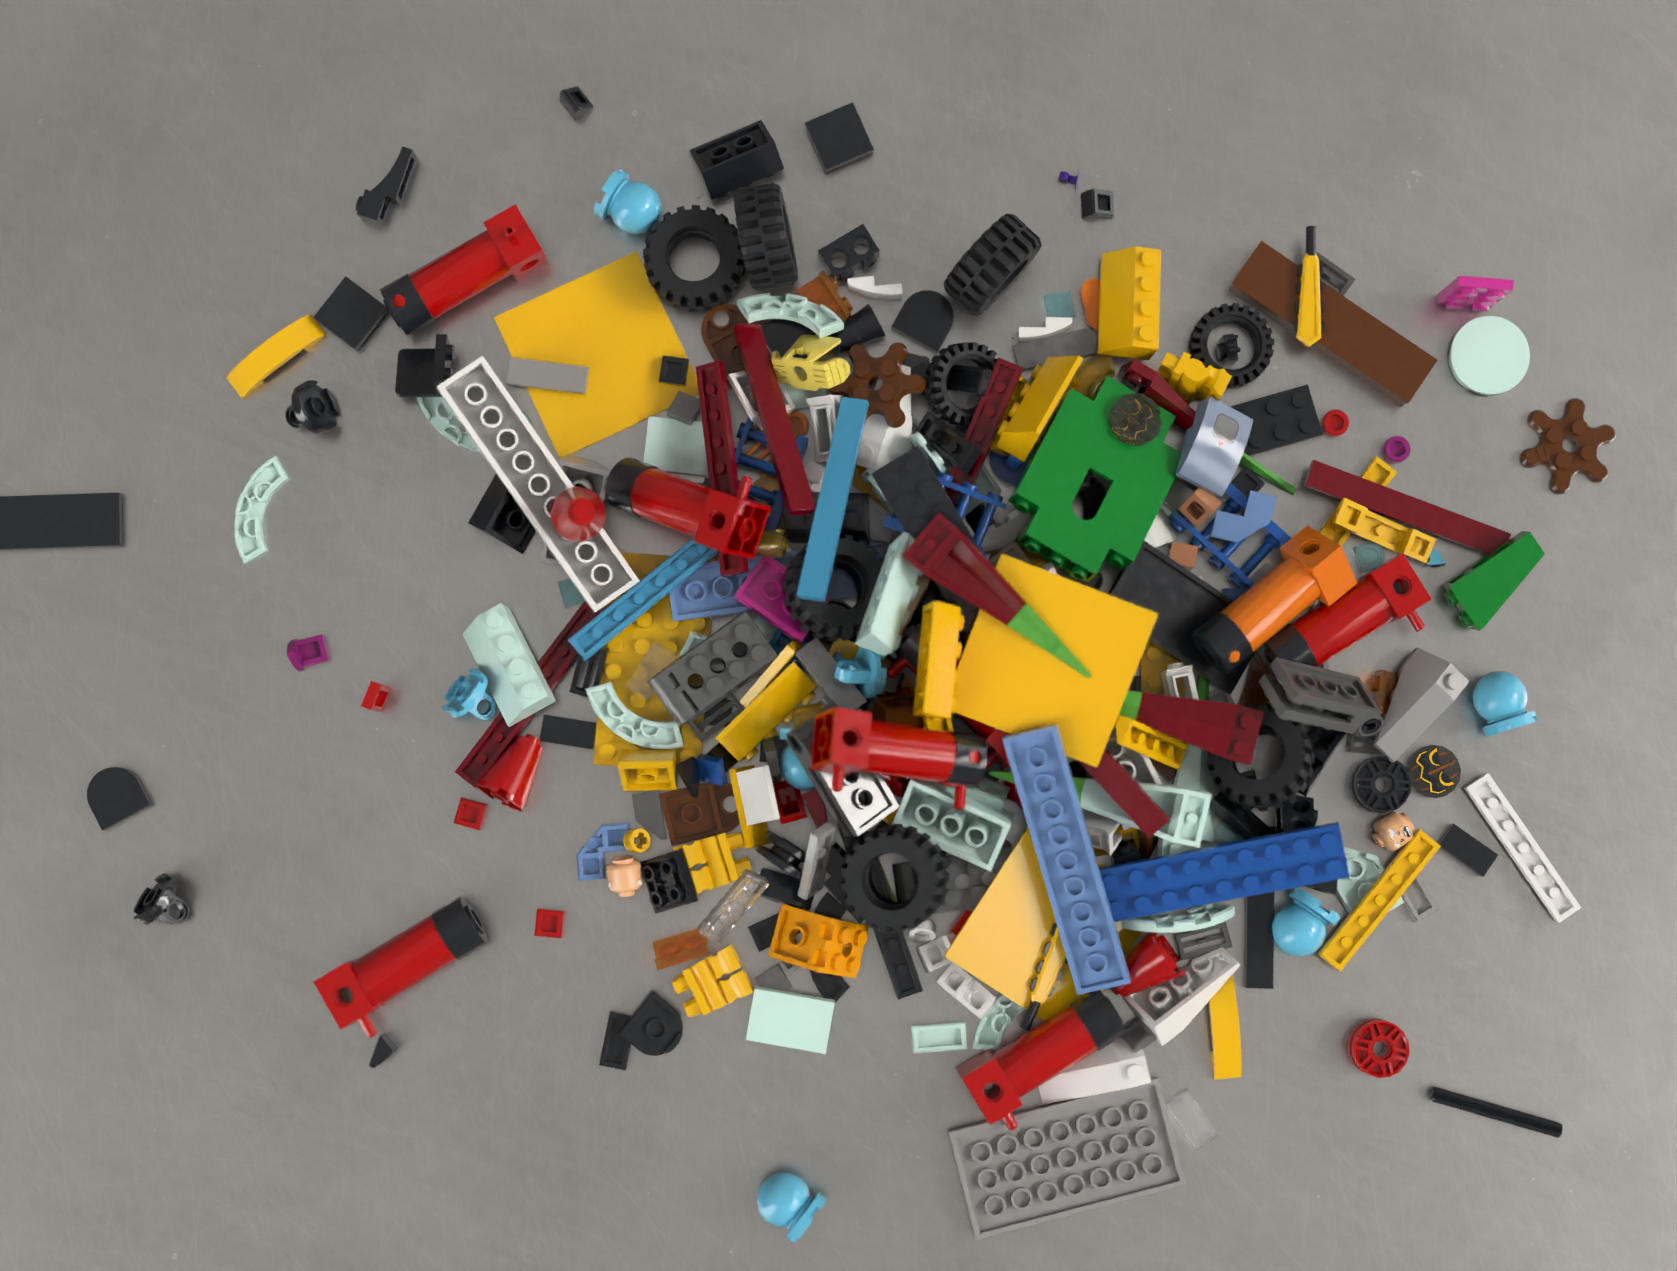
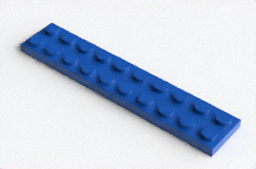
[1099,822,1350,922]

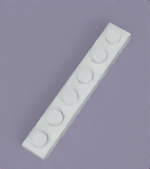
[1464,773,1581,923]

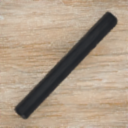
[1430,1087,1563,1138]

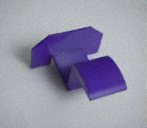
[1059,171,1081,190]

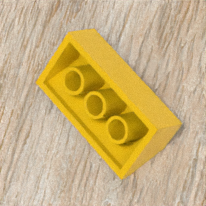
[1097,246,1161,360]
[996,356,1083,462]
[913,601,964,719]
[716,662,816,762]

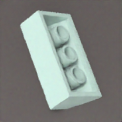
[855,532,923,656]
[463,603,556,727]
[892,778,1016,872]

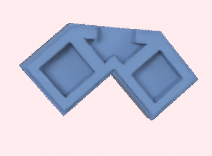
[1211,490,1277,542]
[577,823,630,881]

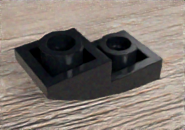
[754,868,815,911]

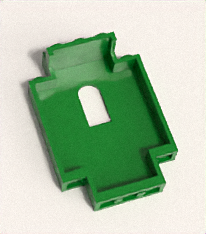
[1008,376,1181,582]

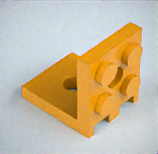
[768,904,869,978]

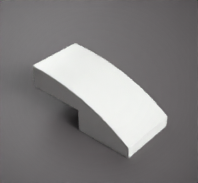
[847,276,903,300]
[1017,317,1072,343]
[916,932,956,973]
[937,962,997,1019]

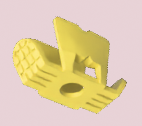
[771,335,850,391]

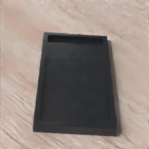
[1107,541,1258,694]

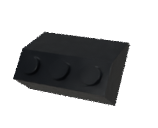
[689,120,784,200]
[468,474,536,554]
[784,492,870,545]

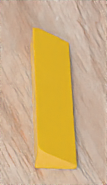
[1115,714,1188,770]

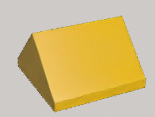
[618,749,677,791]

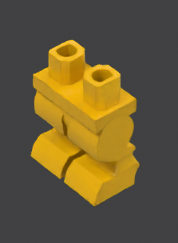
[1157,352,1232,404]
[673,833,752,895]
[671,943,754,1017]

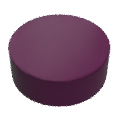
[1382,436,1410,464]

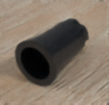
[827,303,886,356]

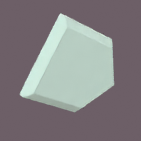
[1336,847,1405,914]

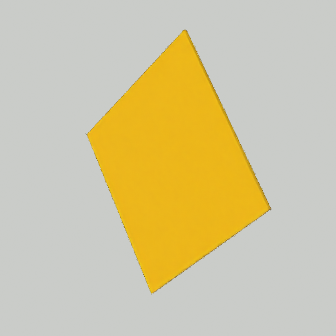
[494,251,699,458]
[953,553,1158,767]
[944,827,1142,1022]

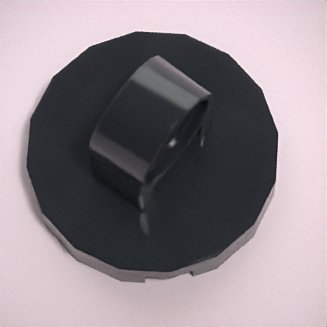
[285,380,339,434]
[134,873,189,925]

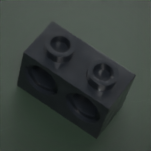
[818,224,880,283]
[1275,795,1318,834]

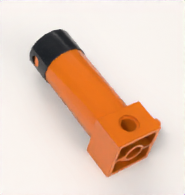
[1192,525,1357,675]

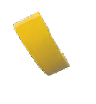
[226,314,327,399]
[1333,498,1436,564]
[1208,975,1242,1079]

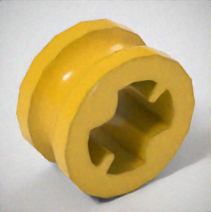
[623,828,651,853]

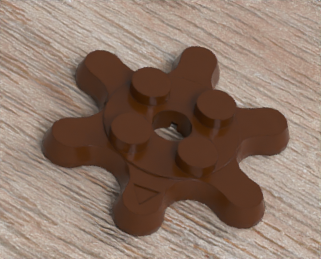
[828,342,927,428]
[1520,398,1615,494]

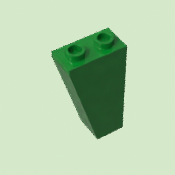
[1442,531,1545,631]

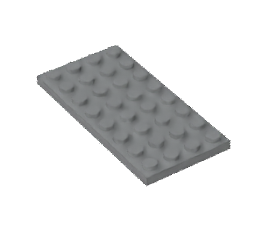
[948,1077,1187,1240]

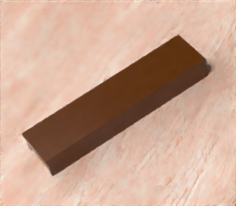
[1229,241,1438,407]

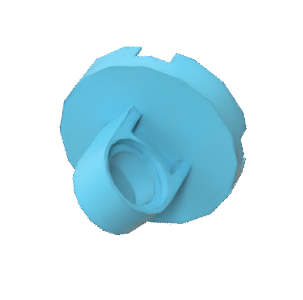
[834,647,887,698]
[442,668,496,720]

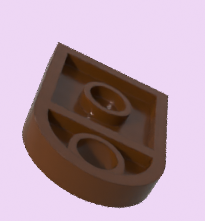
[701,304,772,390]
[660,782,740,846]

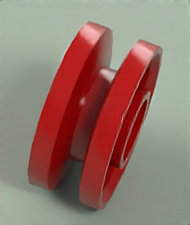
[1347,1018,1410,1078]

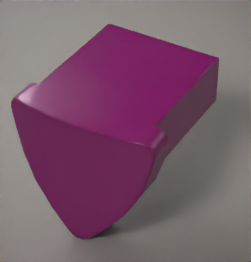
[287,634,330,671]

